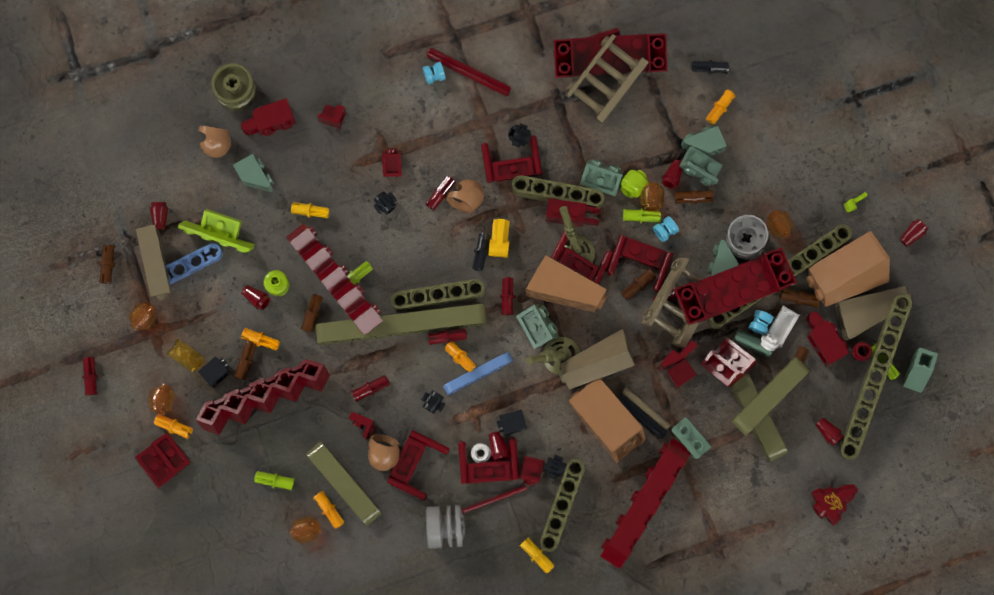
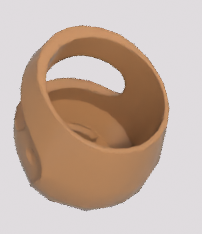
[198,126,231,158]
[447,179,484,213]
[368,434,399,471]

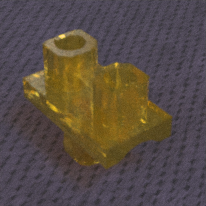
[166,338,204,372]

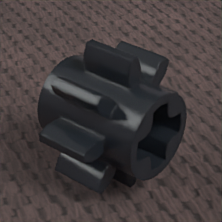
[508,123,531,147]
[374,191,397,215]
[421,390,445,414]
[544,454,567,480]

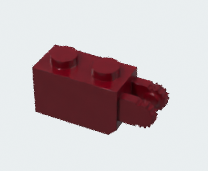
[241,98,296,136]
[545,198,601,227]
[806,311,849,367]

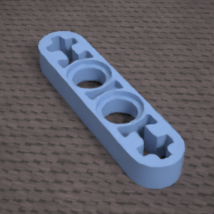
[166,243,223,285]
[443,352,514,395]

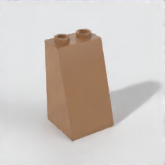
[806,231,890,307]
[526,255,607,313]
[569,378,646,464]

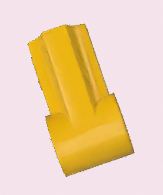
[489,219,510,258]

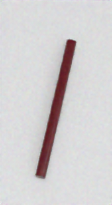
[461,485,527,514]

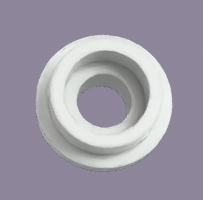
[760,334,780,351]
[471,443,490,463]

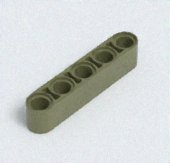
[512,176,604,208]
[391,279,484,312]
[731,356,810,435]
[730,372,788,462]
[306,441,382,526]
[540,459,585,552]

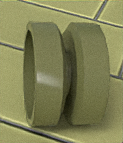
[212,63,257,111]

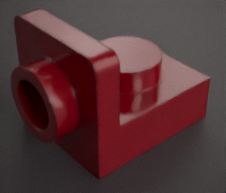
[382,148,402,177]
[349,412,376,439]
[520,456,544,486]

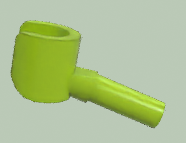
[844,192,868,212]

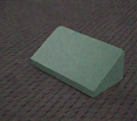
[733,329,772,358]

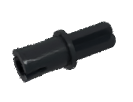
[691,60,729,75]
[472,233,491,271]

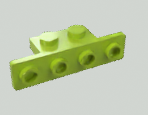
[178,209,255,253]

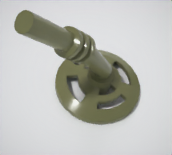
[559,206,595,263]
[526,337,580,375]

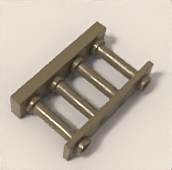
[565,34,649,123]
[641,258,703,348]

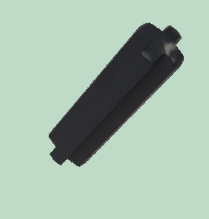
[619,395,667,439]

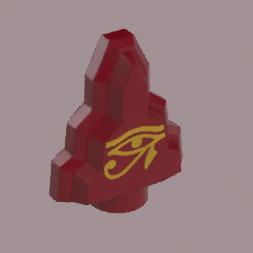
[811,484,858,526]

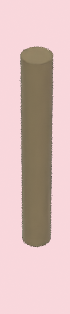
[622,387,671,430]

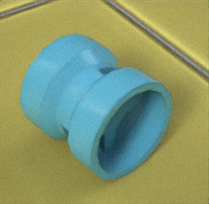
[423,62,446,85]
[653,216,679,242]
[748,310,774,335]

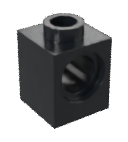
[198,356,231,388]
[496,409,527,436]

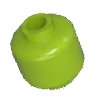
[620,170,648,198]
[264,270,290,297]

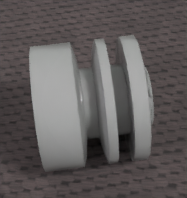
[726,215,768,261]
[426,505,465,549]

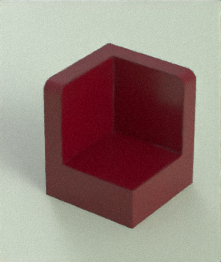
[317,104,347,129]
[667,359,697,390]

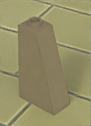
[136,225,172,301]
[834,286,911,342]
[559,329,635,389]

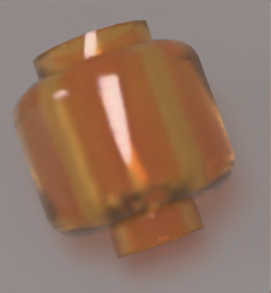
[640,182,665,211]
[765,209,794,238]
[128,301,157,331]
[147,384,176,415]
[290,516,321,544]

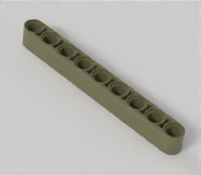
[708,225,852,329]
[839,294,912,459]
[315,304,487,345]

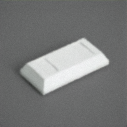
[766,306,800,348]

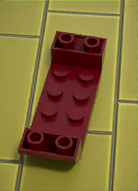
[553,33,668,78]
[674,247,797,326]

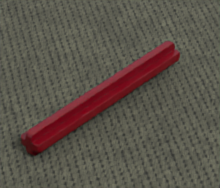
[427,48,511,96]

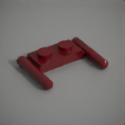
[481,135,543,183]
[551,230,613,285]
[607,235,674,292]
[387,430,450,501]
[458,437,520,484]

